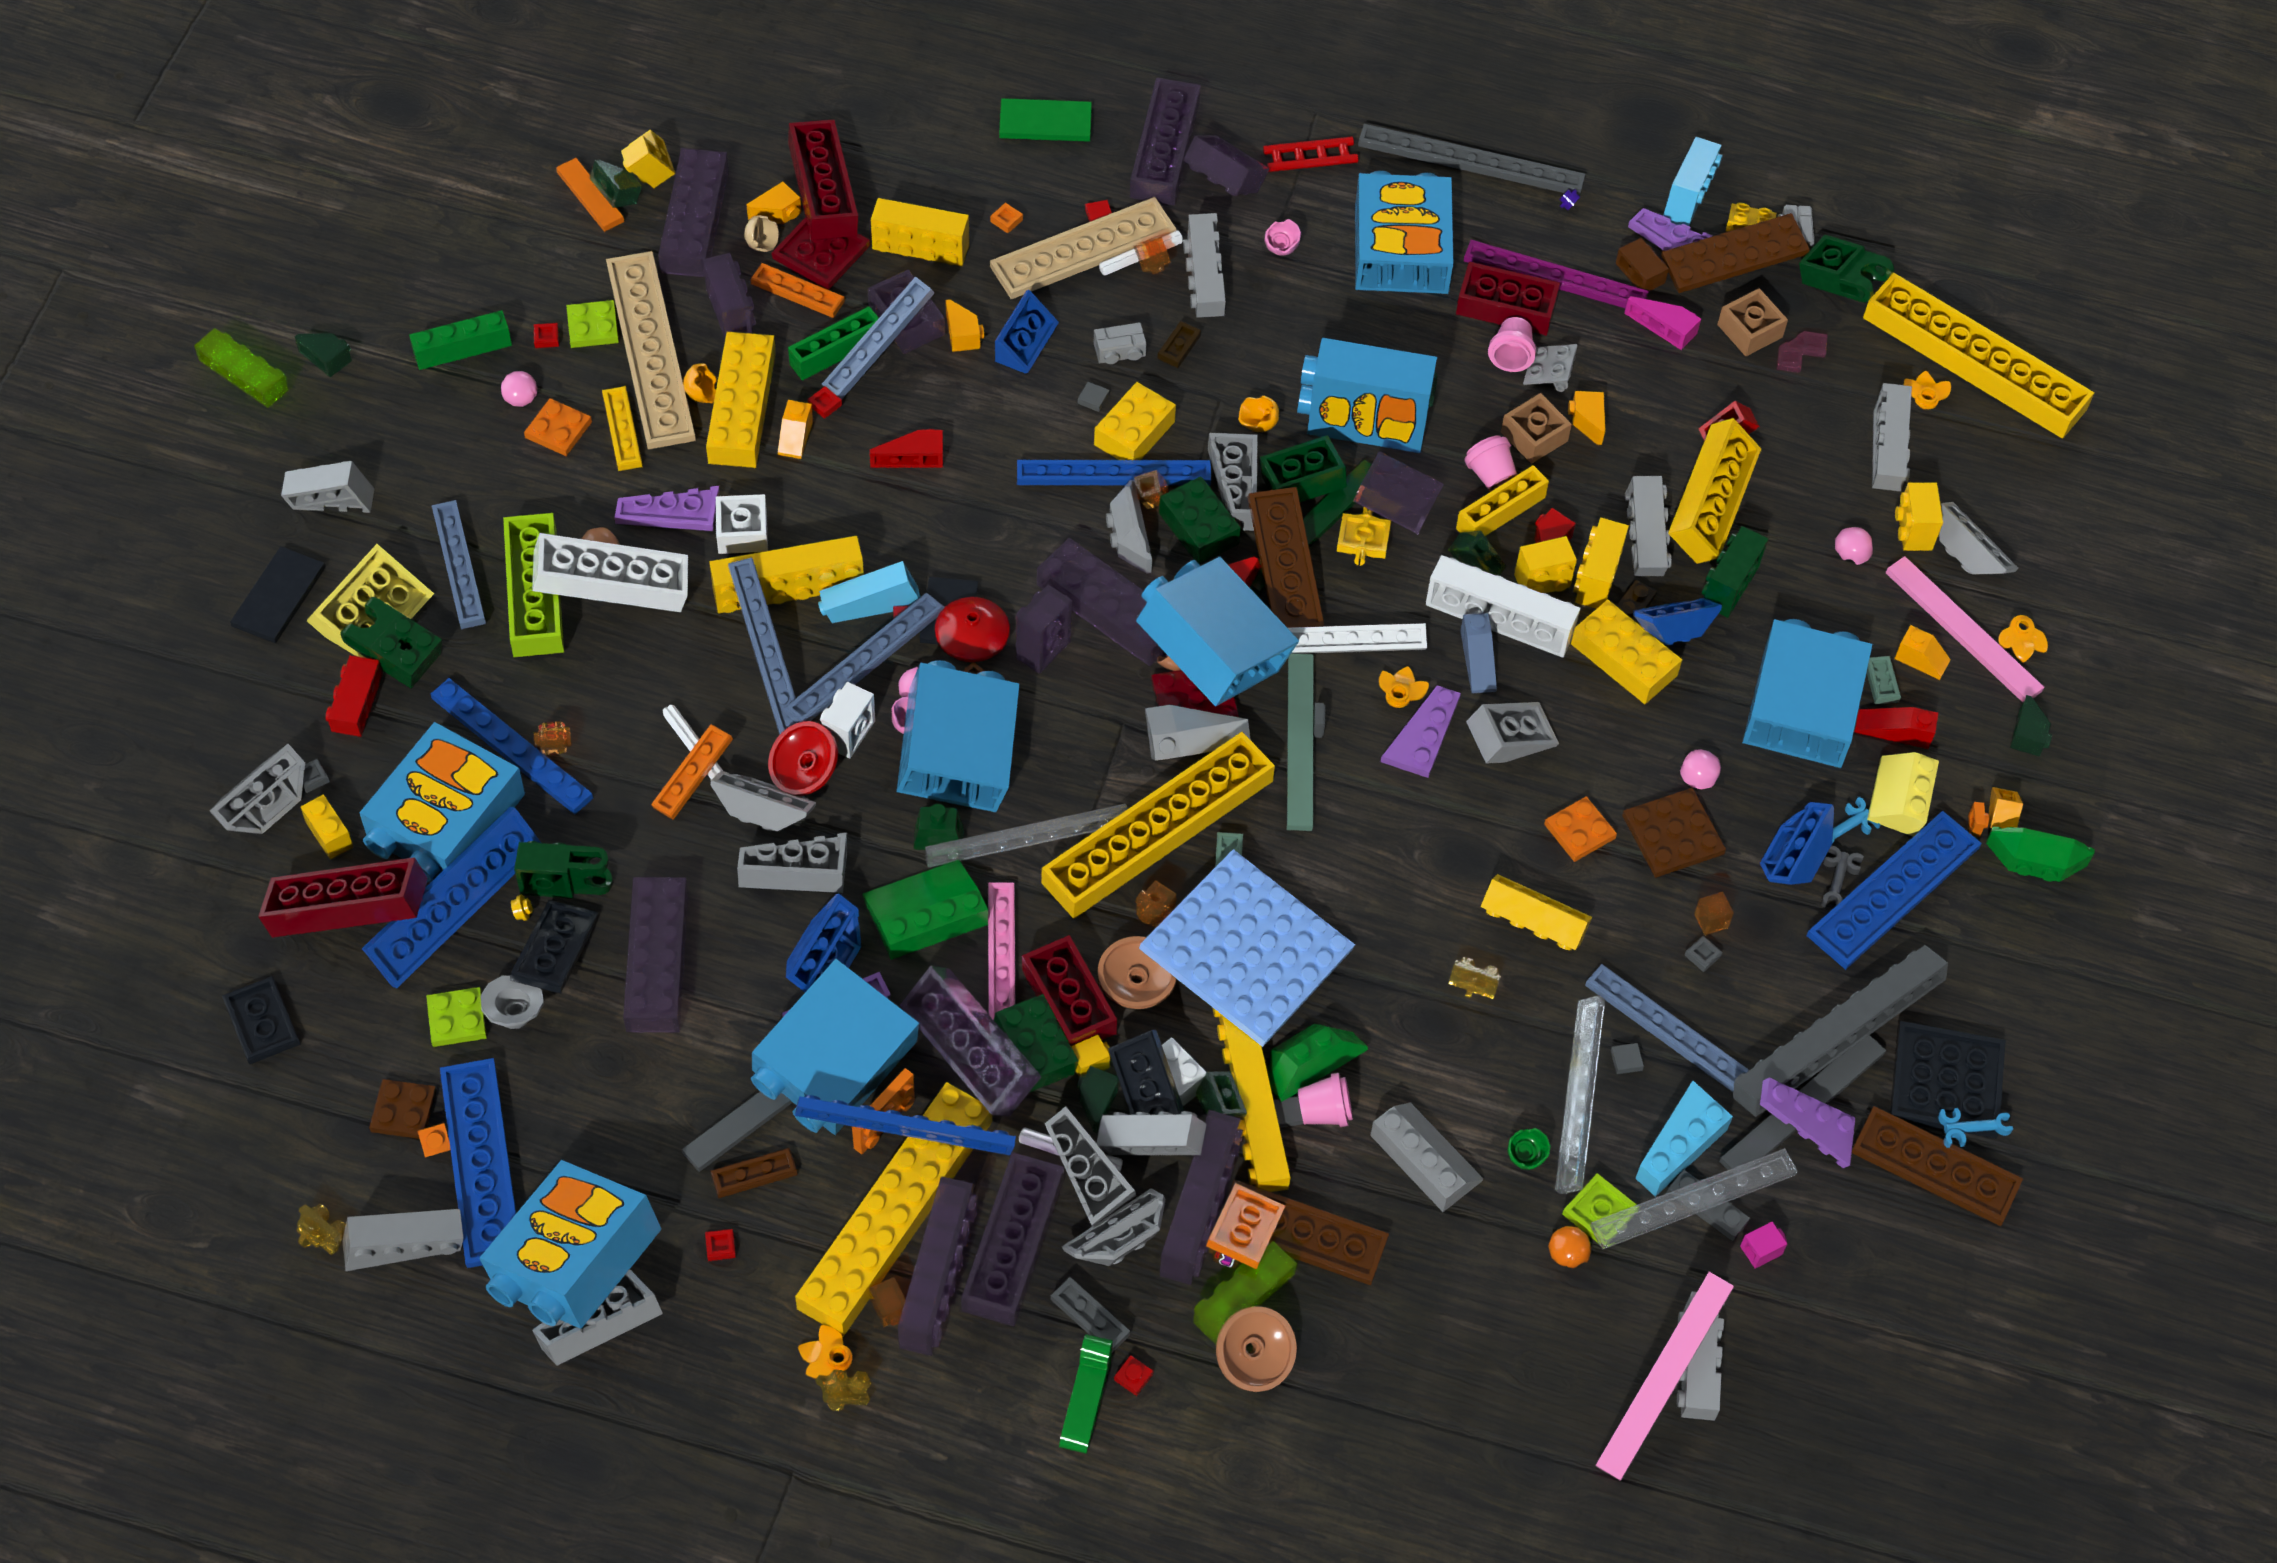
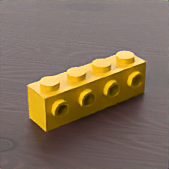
[1456,465,1549,545]
[1481,874,1592,950]

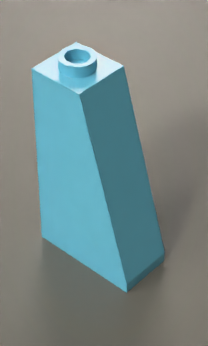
[818,561,921,623]

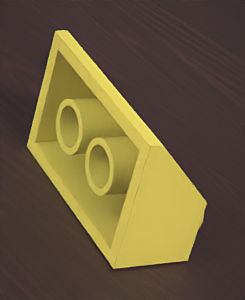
[1867,752,1939,837]

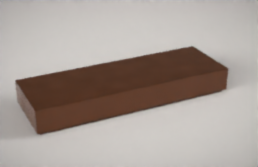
[711,1148,797,1199]

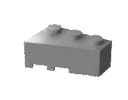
[281,461,374,513]

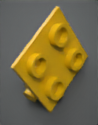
[1726,203,1777,232]

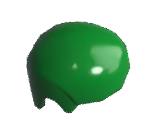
[1507,1128,1551,1170]

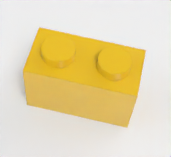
[301,794,353,860]

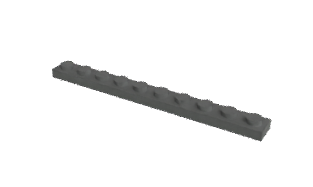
[1358,124,1585,196]

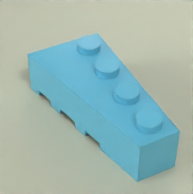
[1663,137,1723,226]
[1635,1081,1733,1197]

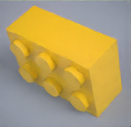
[1094,382,1176,460]
[1573,517,1629,609]

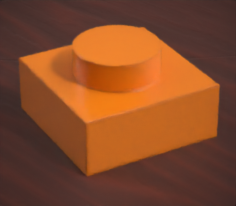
[990,202,1023,233]
[1968,802,1989,838]
[418,1123,450,1157]

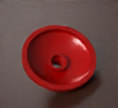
[935,597,1010,662]
[768,721,838,796]

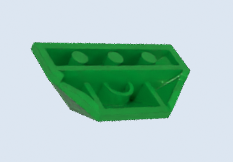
[1986,827,2095,882]
[1267,1024,1368,1102]

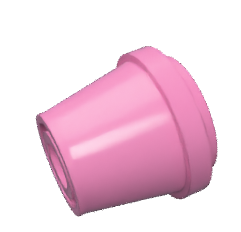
[1488,317,1536,372]
[1464,435,1518,491]
[1298,1073,1353,1127]

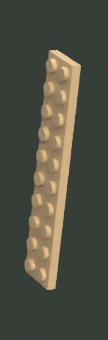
[606,251,696,449]

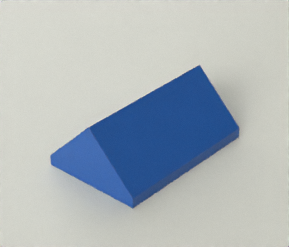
[995,290,1059,373]

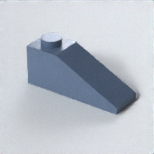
[1460,613,1497,693]

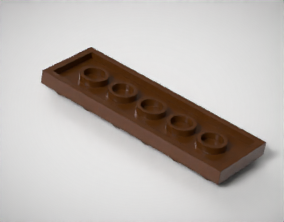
[1661,213,1810,293]
[1247,487,1324,628]
[1851,1106,2023,1226]
[1222,1180,1389,1285]

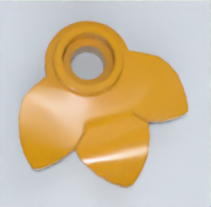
[1904,371,1951,410]
[1998,615,2048,663]
[1379,666,1429,708]
[798,1325,853,1379]

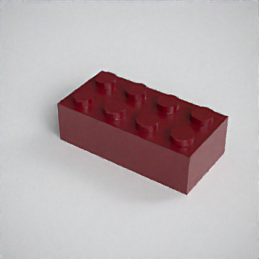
[1456,262,1560,336]
[1022,935,1117,1046]

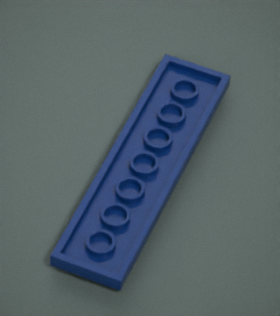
[362,807,541,988]
[1807,811,1982,970]
[440,1058,516,1268]

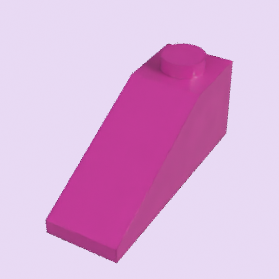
[1624,296,1701,350]

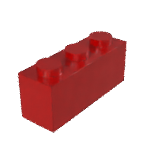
[326,655,383,737]

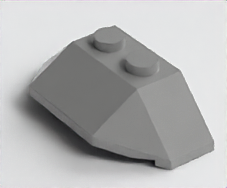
[1106,480,1152,574]
[1939,502,2018,574]
[210,744,305,834]
[710,771,816,831]
[1062,1188,1166,1266]

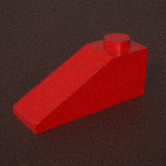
[870,429,943,468]
[1854,707,1938,749]

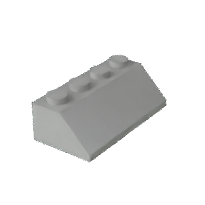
[1370,1103,1483,1212]

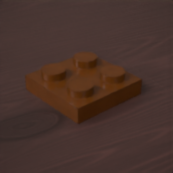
[369,1079,437,1139]

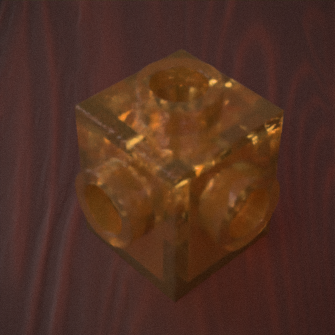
[1135,880,1177,927]

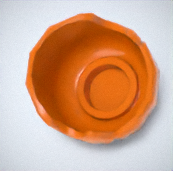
[1548,1226,1592,1268]

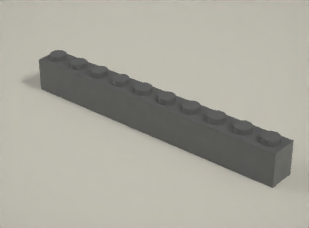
[1733,945,1948,1117]

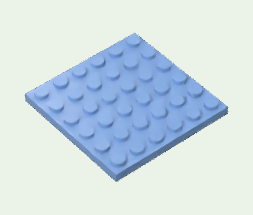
[1139,849,1355,1047]

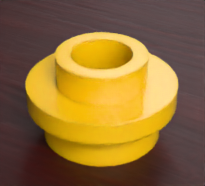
[511,895,533,921]

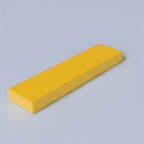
[602,386,642,471]

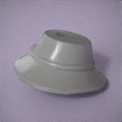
[480,976,544,1029]

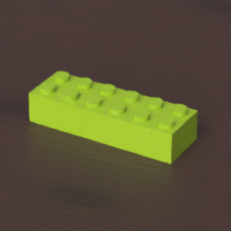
[503,513,564,657]

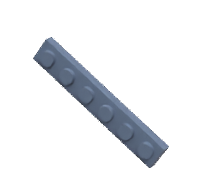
[822,276,934,400]
[432,500,486,629]

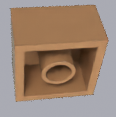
[1717,288,1788,356]
[1501,393,1572,464]

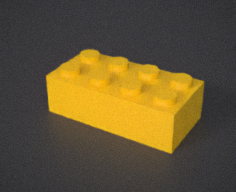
[871,198,969,266]
[1571,599,1682,704]

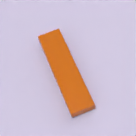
[556,158,624,232]
[751,263,845,318]
[651,724,733,820]

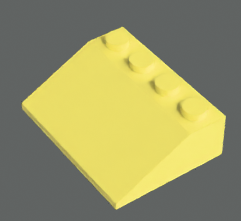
[307,544,434,658]

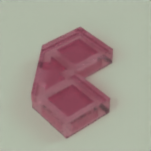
[1776,331,1827,373]

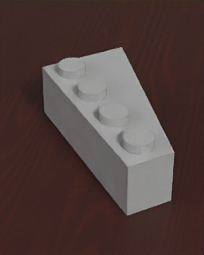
[1183,213,1226,318]
[1208,433,1257,531]
[1625,476,1671,576]
[737,833,847,893]
[1677,1292,1725,1421]

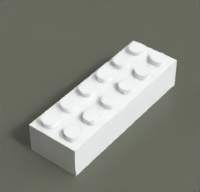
[532,533,688,612]
[1426,555,1580,658]

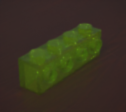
[194,328,288,408]
[1193,1241,1297,1344]

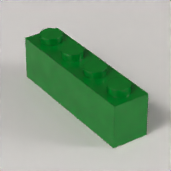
[788,306,879,381]
[409,310,512,370]

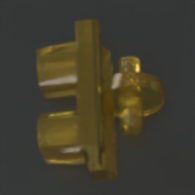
[1449,957,1501,999]
[297,1203,346,1255]
[815,1369,871,1411]

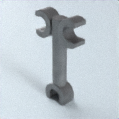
[1821,846,1864,908]

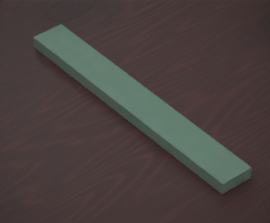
[1287,654,1313,831]

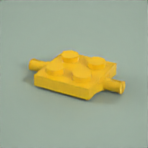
[1337,505,1391,566]

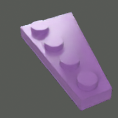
[1628,208,1713,251]
[615,486,719,531]
[1381,686,1461,778]
[1760,1078,1855,1168]

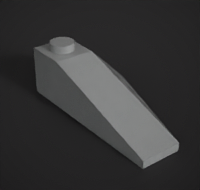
[1145,705,1251,761]

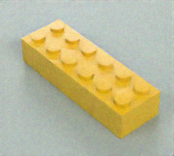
[706,332,776,468]
[1668,418,1761,564]
[709,536,864,613]

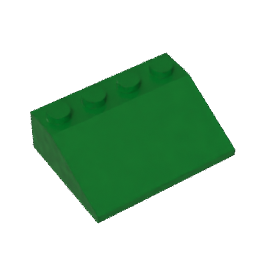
[862,859,988,960]

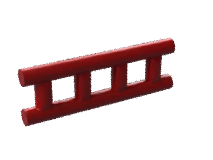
[1263,136,1358,172]

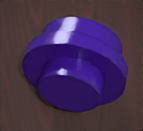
[1559,189,1580,210]

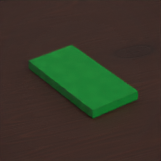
[999,98,1091,142]

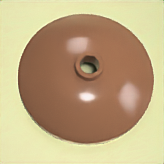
[1098,936,1177,1009]
[1216,1306,1297,1392]

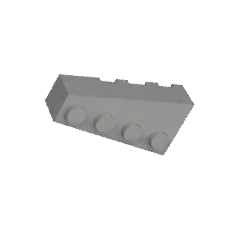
[1872,383,1912,491]
[1045,1107,1136,1227]
[342,1209,463,1271]
[532,1269,663,1365]

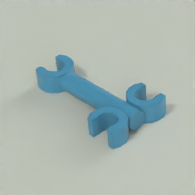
[1831,797,1881,846]
[1938,1108,2013,1148]

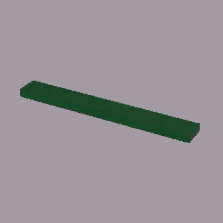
[1250,460,1383,596]

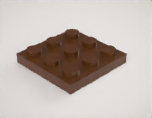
[1622,788,1726,878]

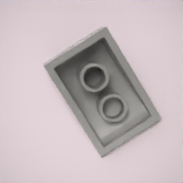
[1466,702,1559,763]

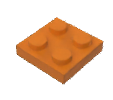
[524,398,592,456]
[1544,796,1617,862]

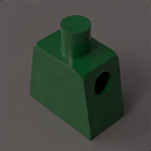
[913,804,964,851]

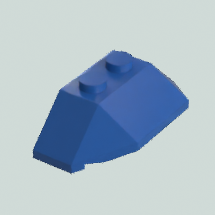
[1633,598,1722,645]
[1760,802,1834,885]
[786,893,861,992]

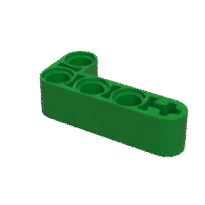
[1059,1334,1113,1454]

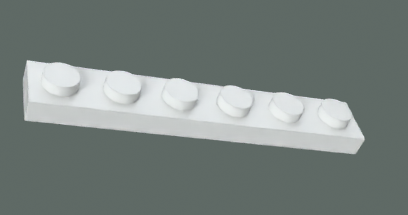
[1288,623,1427,654]

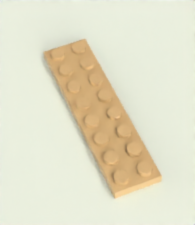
[990,197,1176,299]

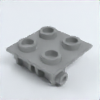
[1523,344,1578,392]

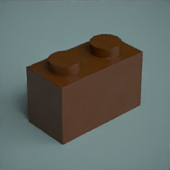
[1615,238,1669,291]

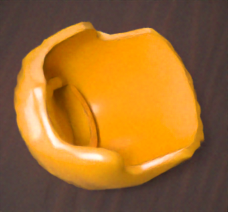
[683,363,717,404]
[1238,396,1279,432]

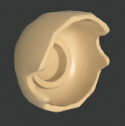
[744,215,779,252]

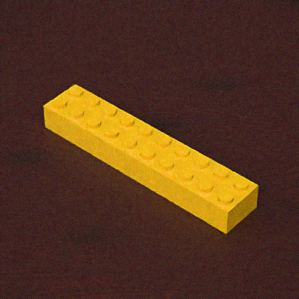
[1863,273,2095,439]
[1041,732,1275,919]
[795,1082,992,1337]

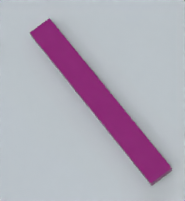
[1464,240,1649,309]

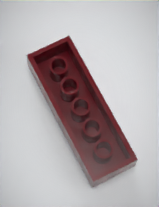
[788,120,858,240]
[258,857,428,938]

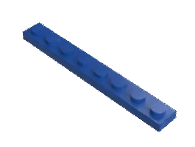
[1017,460,1211,486]
[431,678,593,815]
[795,1095,1016,1155]

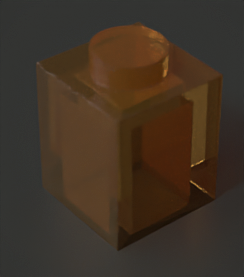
[1133,236,1171,274]
[1134,470,1168,509]
[1694,891,1734,935]
[869,1277,909,1327]

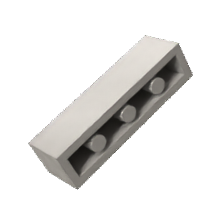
[1096,1111,1207,1155]

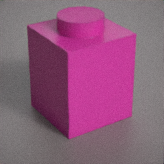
[1740,1222,1787,1269]

